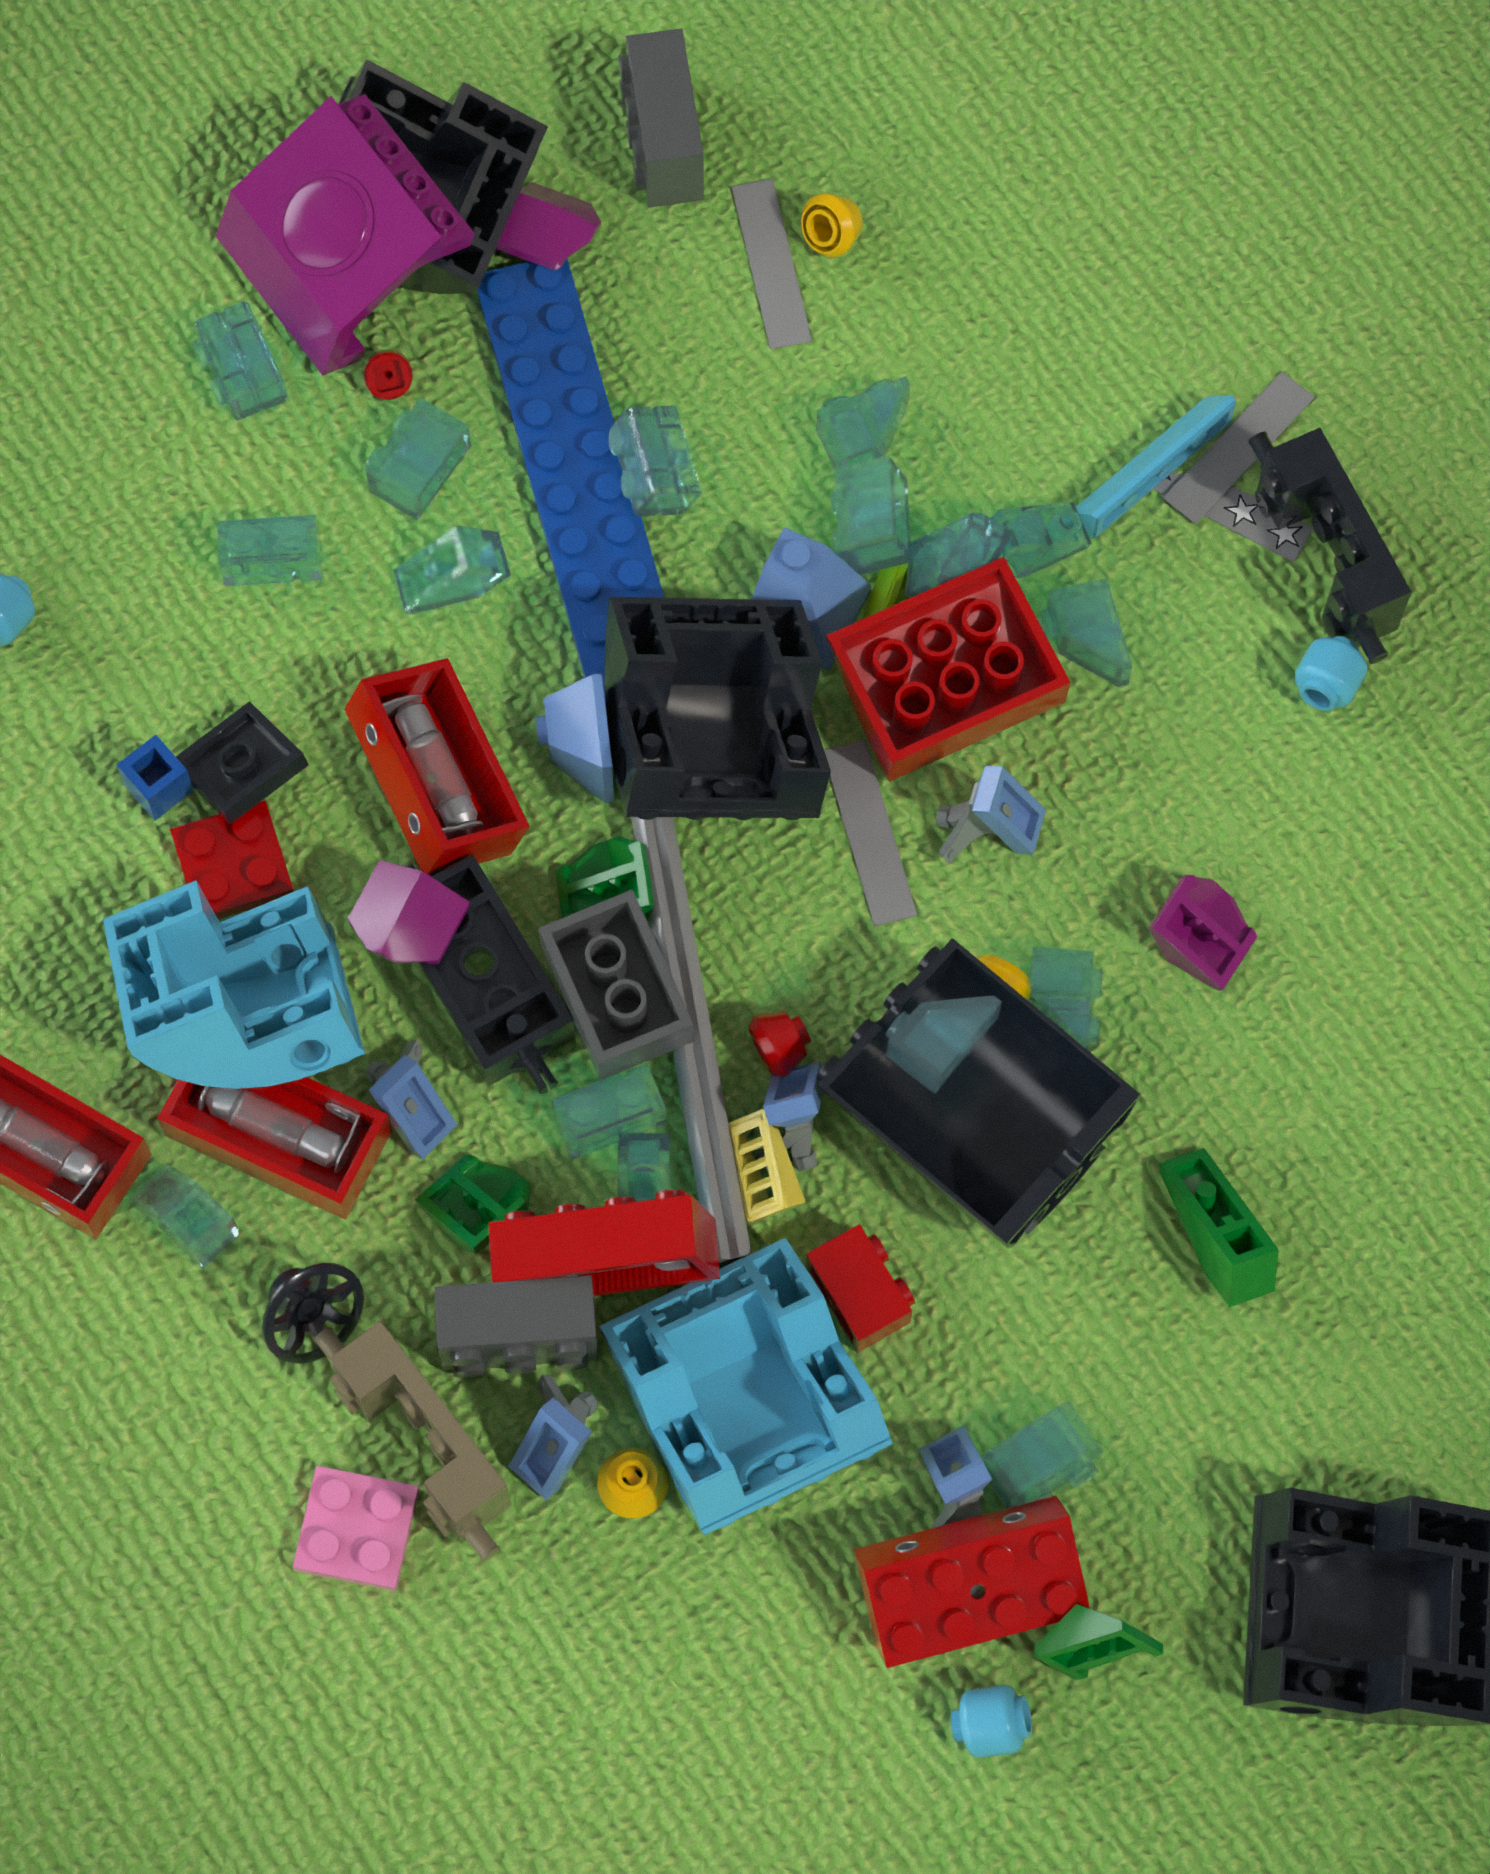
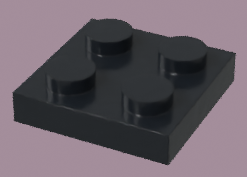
[176,701,309,825]

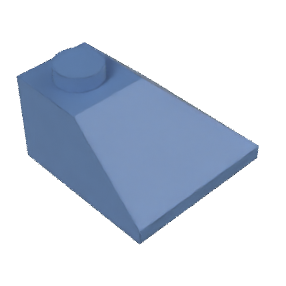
[752,527,872,671]
[536,673,614,803]

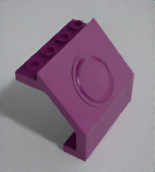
[216,94,475,376]

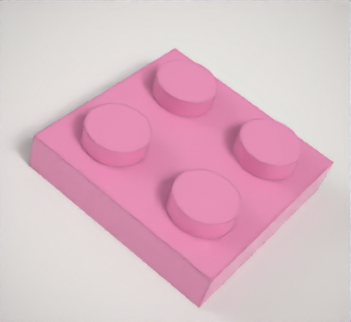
[293,1466,420,1592]

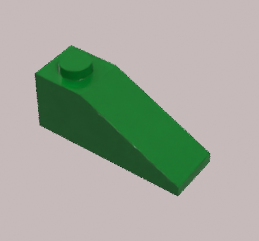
[1159,1148,1279,1308]

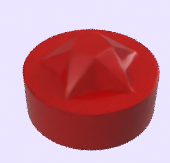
[364,349,413,400]

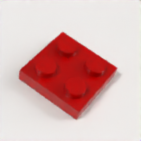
[170,800,294,919]

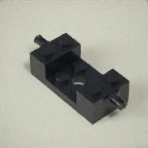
[1248,428,1412,664]
[407,854,576,1094]

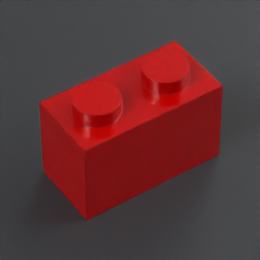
[805,1224,915,1353]

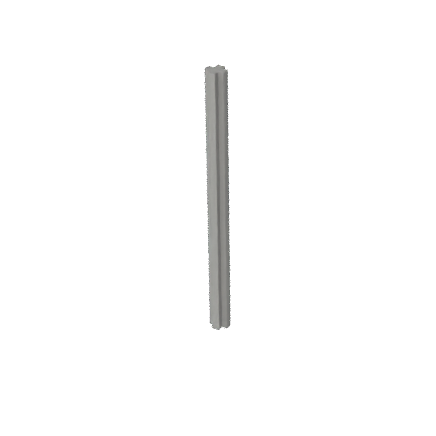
[631,817,752,1269]

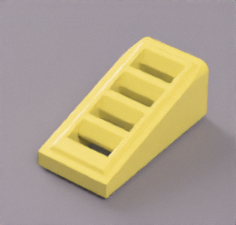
[728,1108,806,1224]

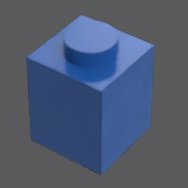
[117,735,194,821]

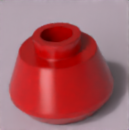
[748,1011,811,1077]

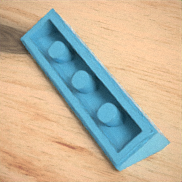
[1070,395,1236,539]

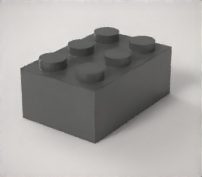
[618,28,704,208]
[538,889,694,1081]
[434,1275,599,1378]

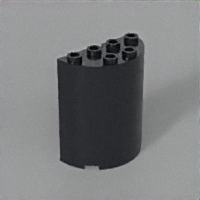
[816,938,1140,1248]

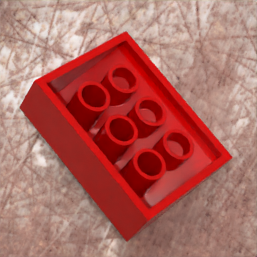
[826,556,1071,782]

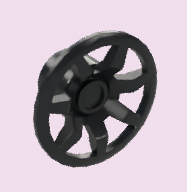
[262,1263,364,1364]

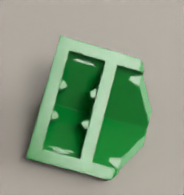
[555,836,654,918]
[415,1155,531,1254]
[1034,1604,1164,1680]

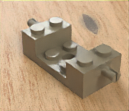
[314,1321,512,1562]

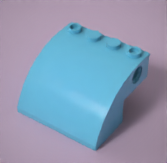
[103,880,365,1089]
[599,1238,893,1535]

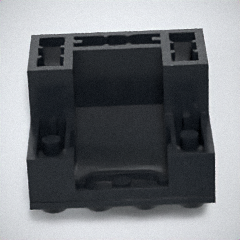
[338,60,548,294]
[605,597,831,820]
[1243,1487,1490,1726]

